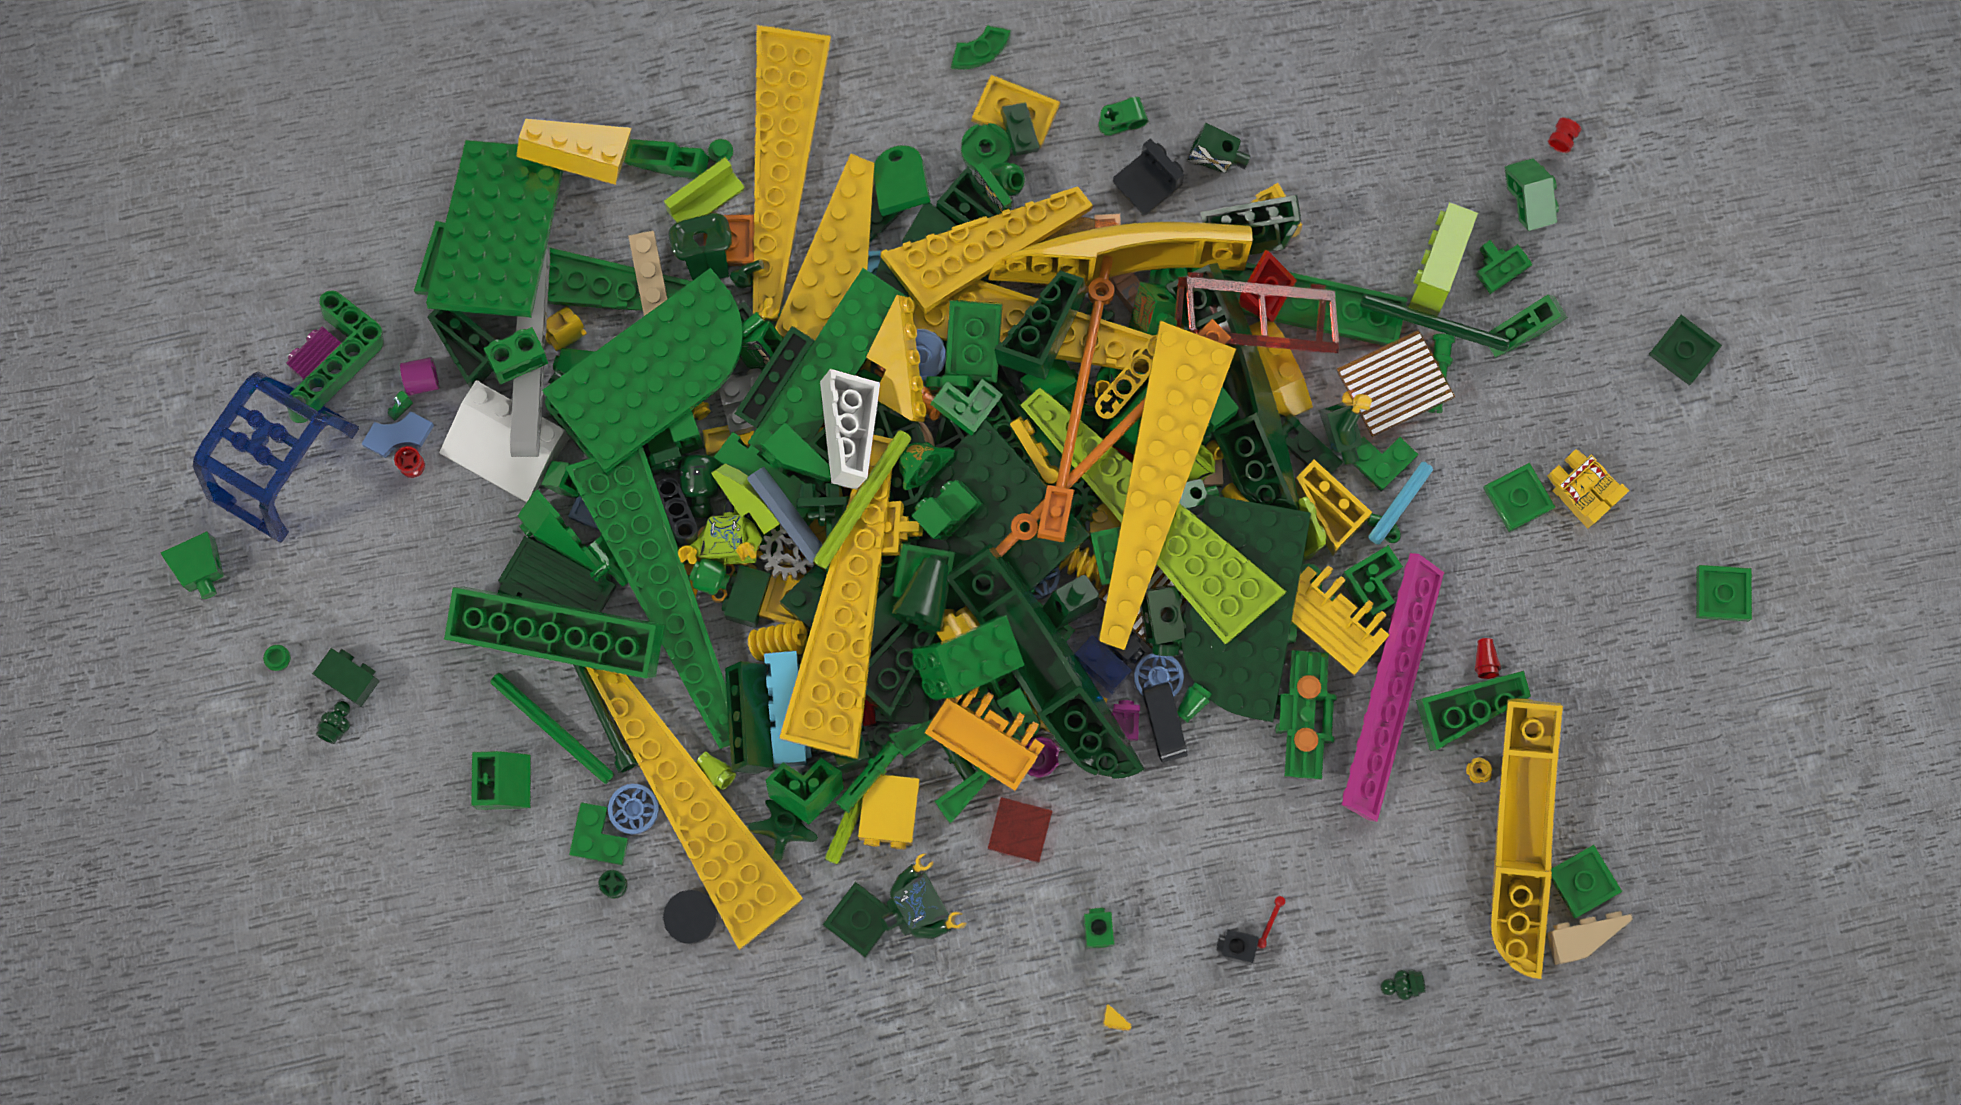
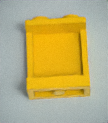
[858,775,920,850]

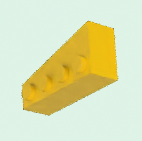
[517,119,631,185]

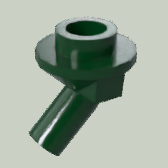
[730,259,764,288]

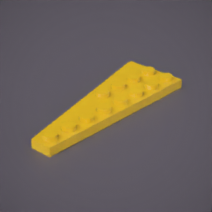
[881,186,1093,314]

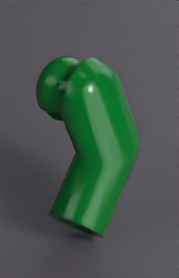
[1367,513,1401,543]

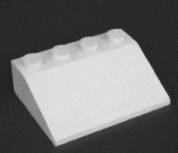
[439,380,569,503]

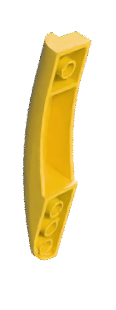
[988,222,1252,286]
[1491,699,1563,979]

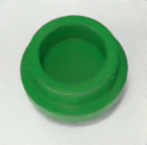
[708,139,734,163]
[263,645,291,671]

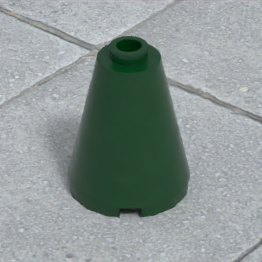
[891,554,949,632]

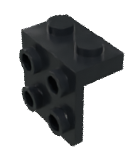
[1113,138,1184,215]

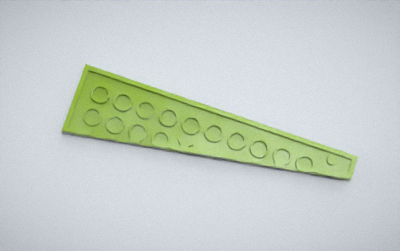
[1021,388,1287,644]

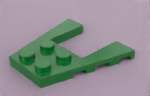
[889,698,1021,824]

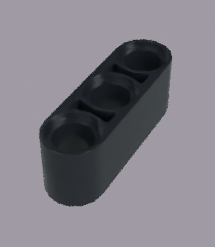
[656,477,698,550]
[1142,682,1188,763]

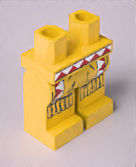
[1547,449,1630,529]

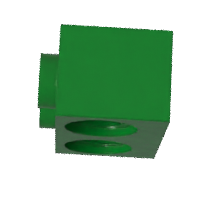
[484,327,548,385]

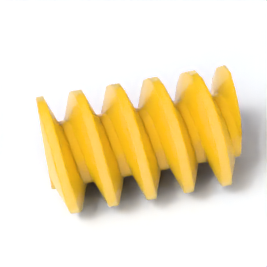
[1059,546,1109,593]
[748,620,808,661]

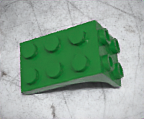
[912,615,1024,699]

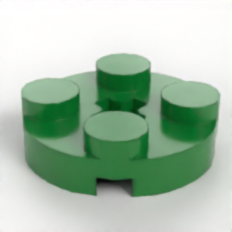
[961,123,1011,171]

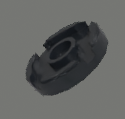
[663,890,718,945]

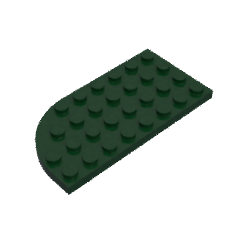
[1182,494,1312,722]

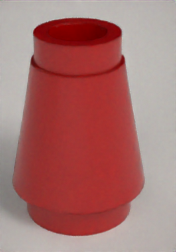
[1475,638,1501,679]

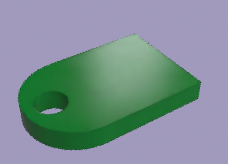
[874,145,931,216]

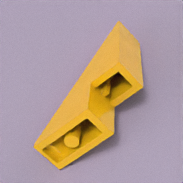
[866,295,926,422]

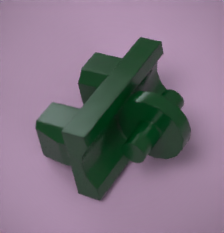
[796,483,846,526]

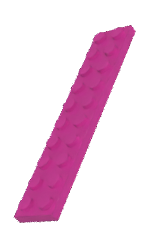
[1342,553,1444,822]

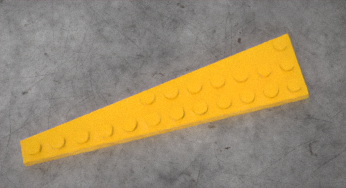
[1099,321,1236,650]
[586,667,804,950]

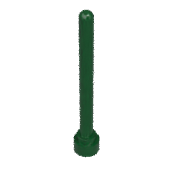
[573,665,638,773]

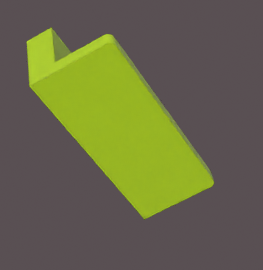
[664,157,744,223]

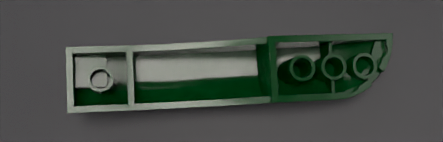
[1166,263,1300,510]
[948,543,1144,779]

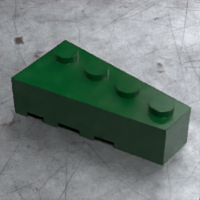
[994,270,1086,380]

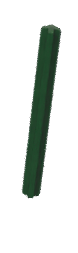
[1360,294,1510,352]

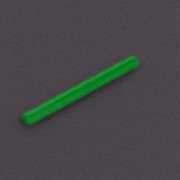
[490,673,614,784]

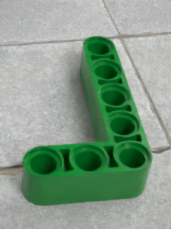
[286,290,384,423]

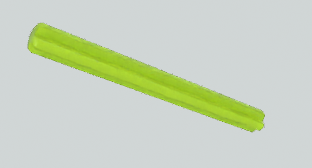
[813,430,911,568]

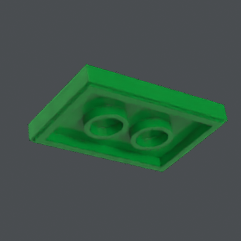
[945,300,1003,382]

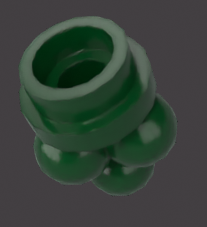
[316,701,350,744]
[1380,969,1426,1000]

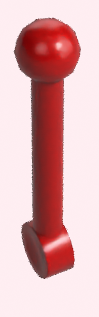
[1257,896,1286,949]

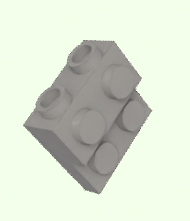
[719,368,762,435]

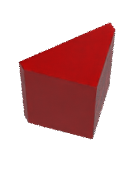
[1239,250,1296,323]

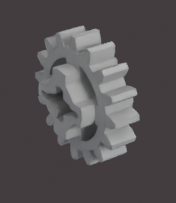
[760,524,814,581]

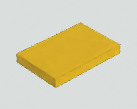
[972,75,1060,148]

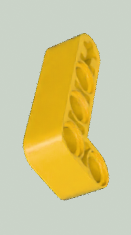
[1095,335,1157,419]

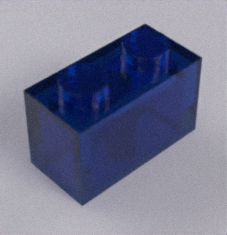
[1074,635,1132,695]

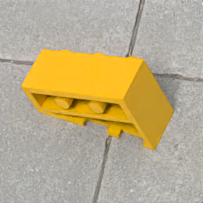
[1295,460,1372,556]

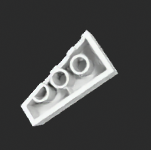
[820,369,880,490]

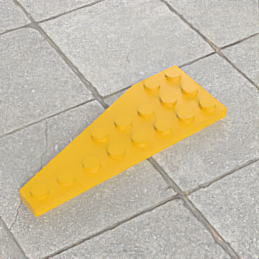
[775,154,874,341]

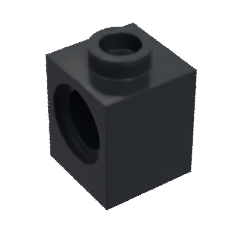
[1216,929,1259,965]

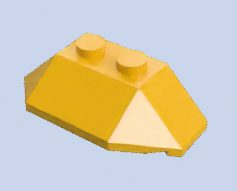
[1249,319,1313,417]

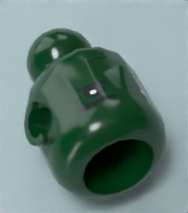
[680,455,721,518]

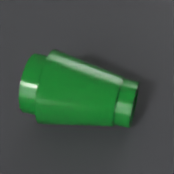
[1177,682,1212,723]

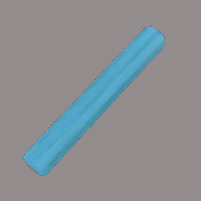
[1369,462,1433,545]

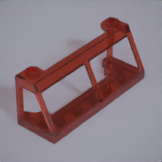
[1175,272,1339,353]

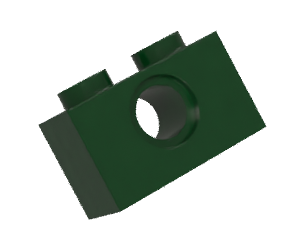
[1140,585,1186,644]

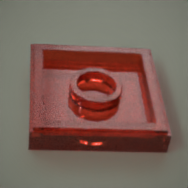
[987,797,1053,863]

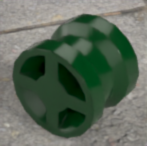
[598,870,628,899]

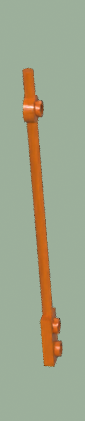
[1037,255,1114,542]
[995,319,1231,557]

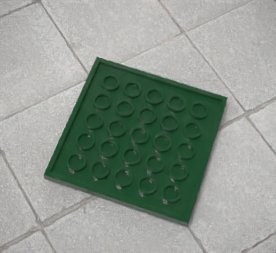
[903,419,1091,617]

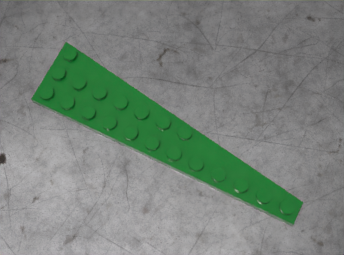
[414,221,732,311]
[565,447,730,749]

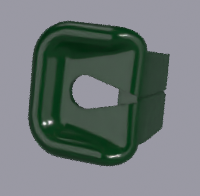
[668,213,732,281]

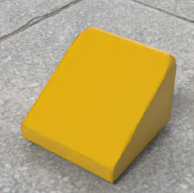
[1102,1004,1131,1032]

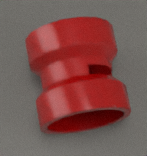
[1548,118,1582,153]
[394,446,425,478]

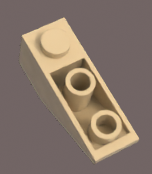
[1547,911,1633,965]

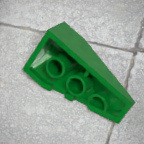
[517,489,612,581]

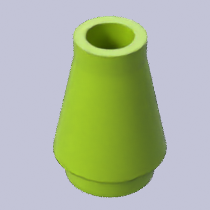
[696,752,736,790]

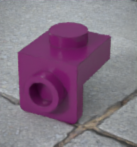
[1112,700,1140,741]

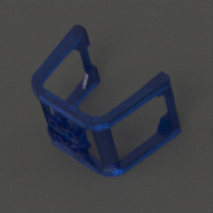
[192,371,359,543]

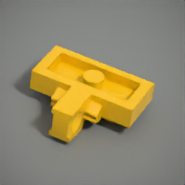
[882,501,923,556]

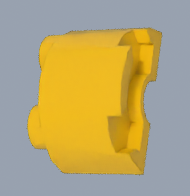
[546,306,587,351]

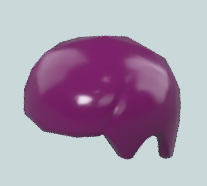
[1025,736,1060,778]

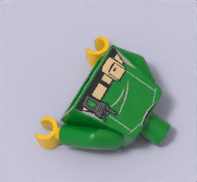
[740,298,783,370]

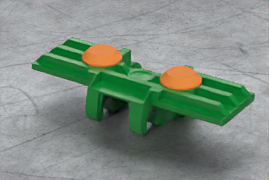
[1275,650,1337,780]

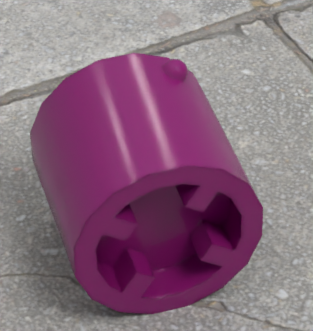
[400,357,439,396]

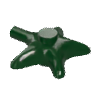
[748,799,818,861]

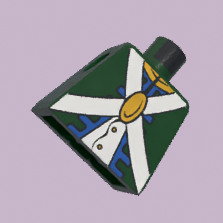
[1187,123,1250,173]

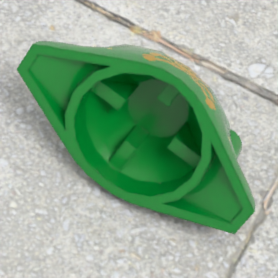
[899,442,954,490]

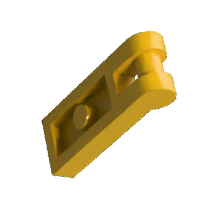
[1010,416,1059,484]

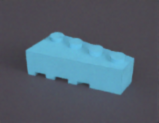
[764,651,812,768]

